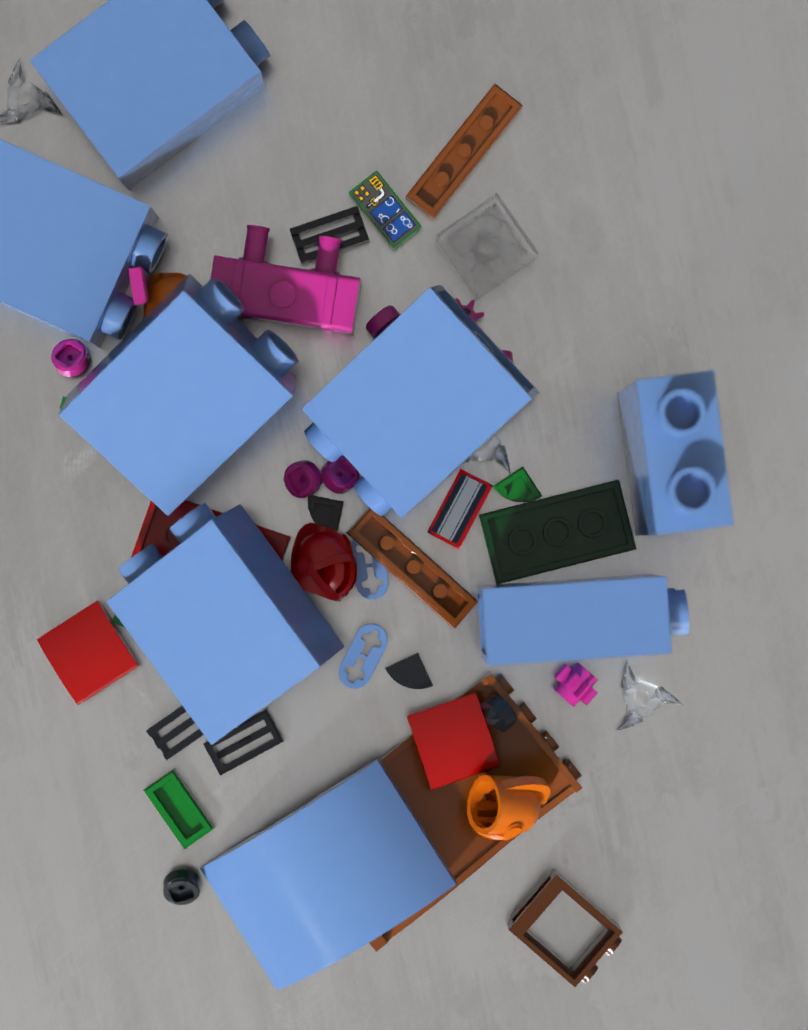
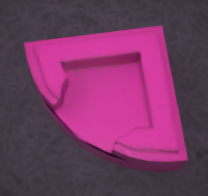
[128,267,149,305]

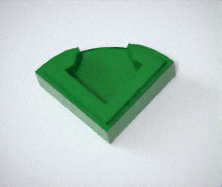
[493,466,542,502]

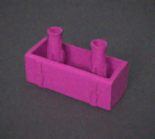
[210,225,362,335]

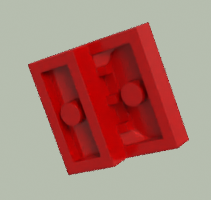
[37,600,139,705]
[407,693,500,790]

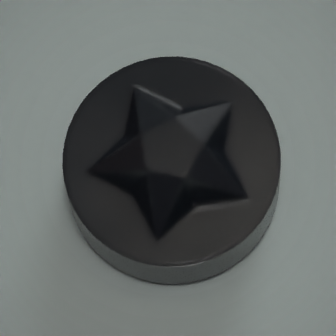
[481,695,516,732]
[163,870,200,905]

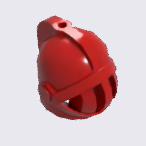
[290,523,357,601]

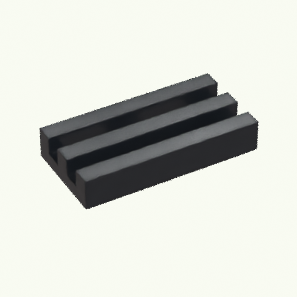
[290,205,369,264]
[146,706,204,760]
[203,709,284,776]

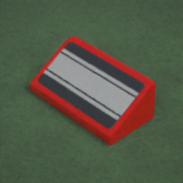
[427,469,493,549]

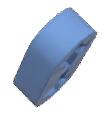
[351,540,388,600]
[339,623,388,689]

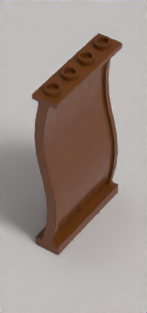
[369,672,582,952]

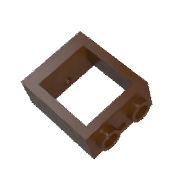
[507,869,623,987]

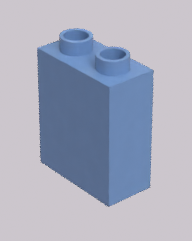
[30,0,270,190]
[0,139,168,348]
[59,273,298,516]
[302,285,540,518]
[617,370,734,536]
[106,503,345,745]
[477,574,689,666]

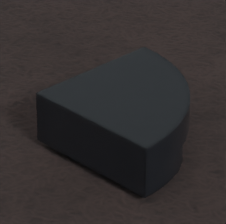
[308,495,344,531]
[385,653,433,689]

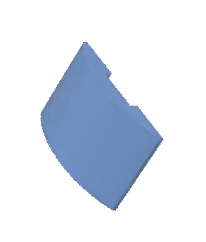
[200,758,457,990]

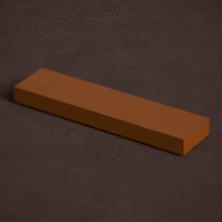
[406,83,523,220]
[346,507,478,629]

